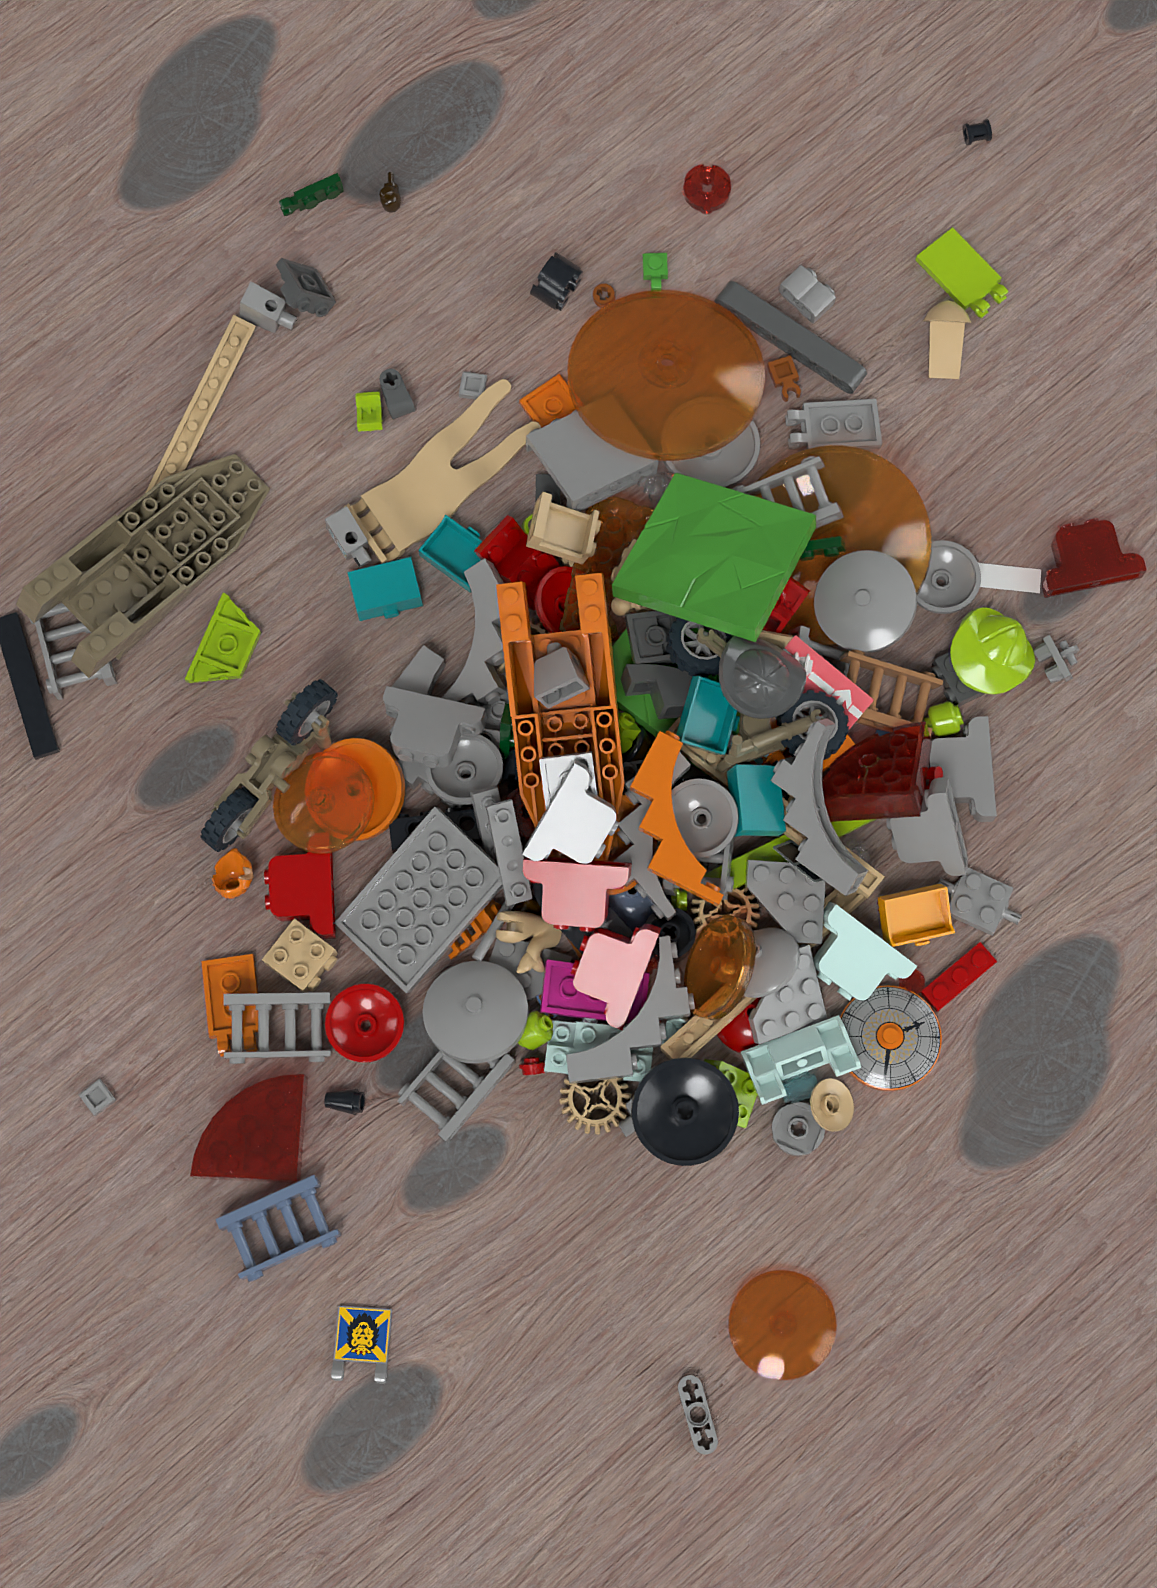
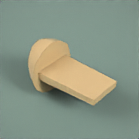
[923,300,971,379]

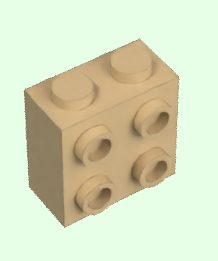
[262,919,338,993]

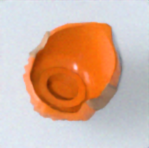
[211,848,254,899]

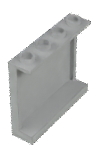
[526,395,659,512]

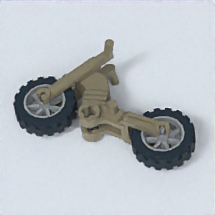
[666,617,849,772]
[200,679,338,852]

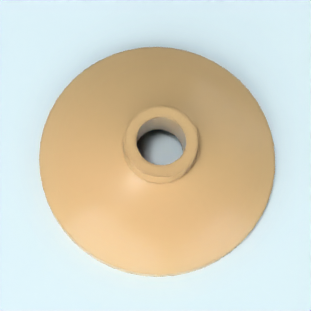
[810,1078,854,1132]

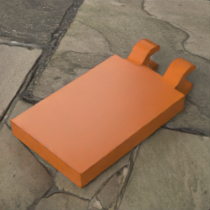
[201,954,258,1057]

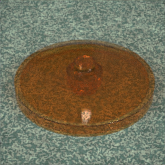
[273,751,375,854]
[684,915,756,1020]
[728,1270,837,1380]

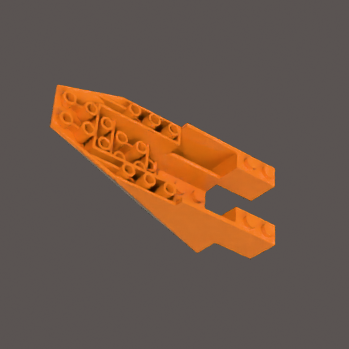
[496,573,625,861]

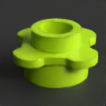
[671,888,687,911]

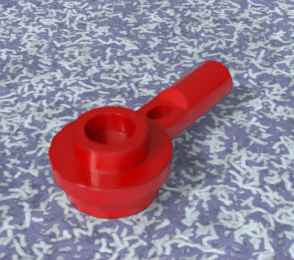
[519,1057,546,1075]

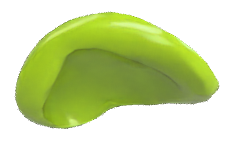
[950,607,1035,694]

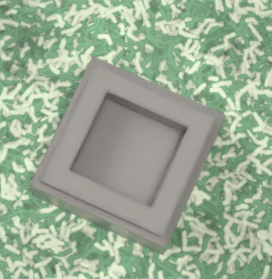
[459,371,487,400]
[79,1079,116,1116]

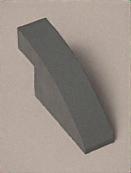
[620,664,708,719]

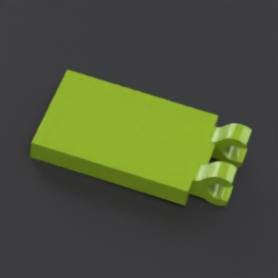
[915,227,1009,319]

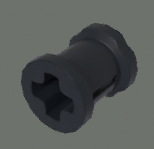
[963,119,992,146]

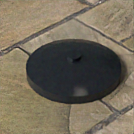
[631,1058,739,1166]

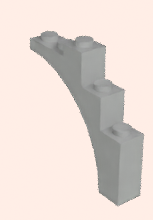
[442,558,507,705]
[389,645,465,810]
[771,718,869,896]
[613,752,691,921]
[566,936,695,1084]

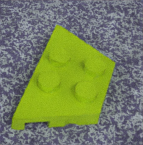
[185,593,261,683]

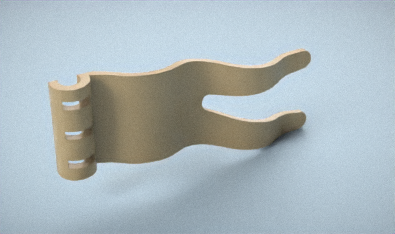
[344,379,541,564]

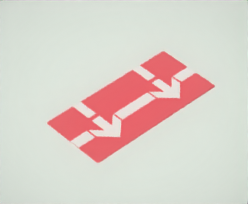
[783,635,874,729]

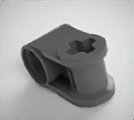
[379,368,416,420]

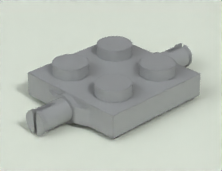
[938,867,1022,936]

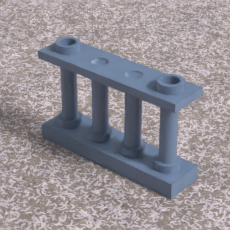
[215,1175,342,1282]

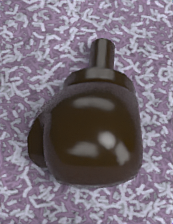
[379,172,401,213]

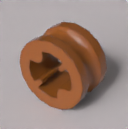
[593,284,615,308]

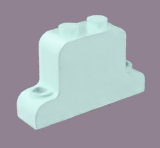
[813,902,917,1001]

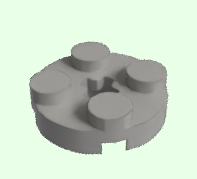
[771,1102,825,1156]

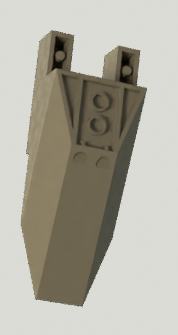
[16,454,270,678]

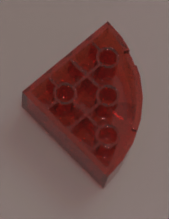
[822,721,932,822]
[190,1074,308,1183]

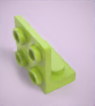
[704,1059,757,1128]

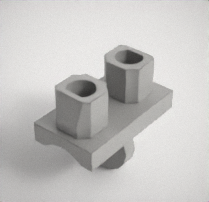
[1033,635,1079,684]

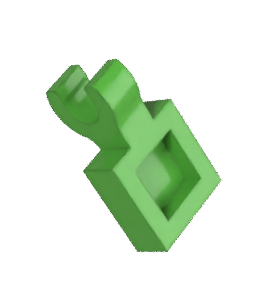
[643,253,668,295]

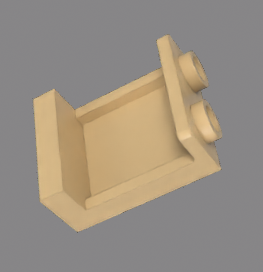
[526,492,601,564]

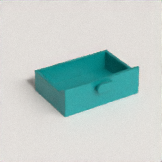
[418,515,483,593]
[348,557,423,621]
[676,676,740,755]
[727,764,786,837]

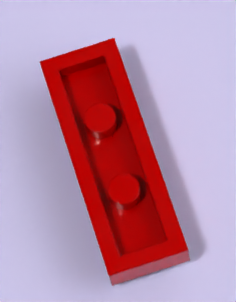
[920,942,998,1012]

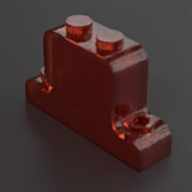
[1042,518,1147,598]

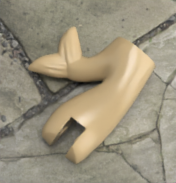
[496,911,562,973]

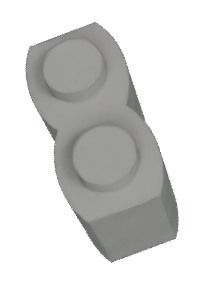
[779,265,836,324]

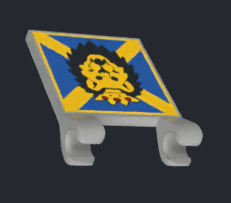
[331,1306,392,1384]

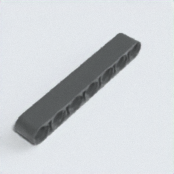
[715,281,867,394]

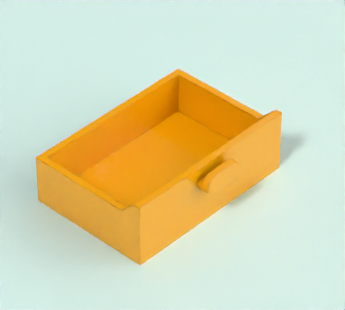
[877,884,955,947]

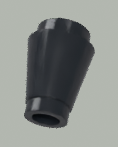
[324,1089,365,1115]

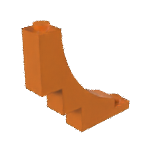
[630,731,724,907]

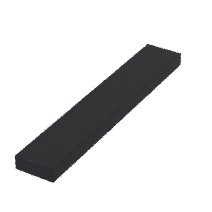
[0,612,60,760]

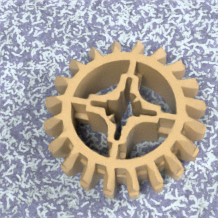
[690,886,760,949]
[559,1078,631,1135]

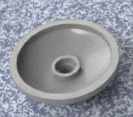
[906,540,981,614]
[426,734,503,805]
[671,779,739,858]
[725,928,800,998]

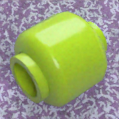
[924,701,964,738]
[518,1011,553,1050]

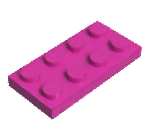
[540,959,650,1024]

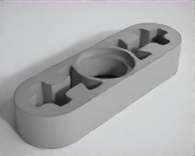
[678,1375,718,1454]

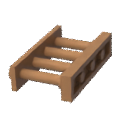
[840,650,943,741]

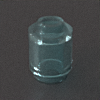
[782,1071,818,1103]

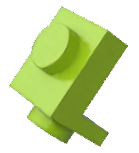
[355,392,383,432]
[618,712,641,753]

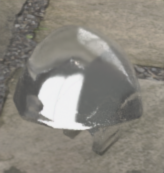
[637,471,675,511]

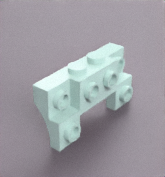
[741,1015,861,1105]
[544,1018,653,1082]

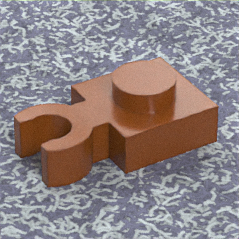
[767,355,801,402]

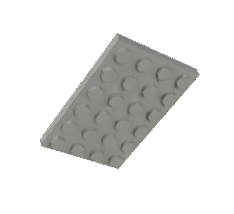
[335,807,502,993]

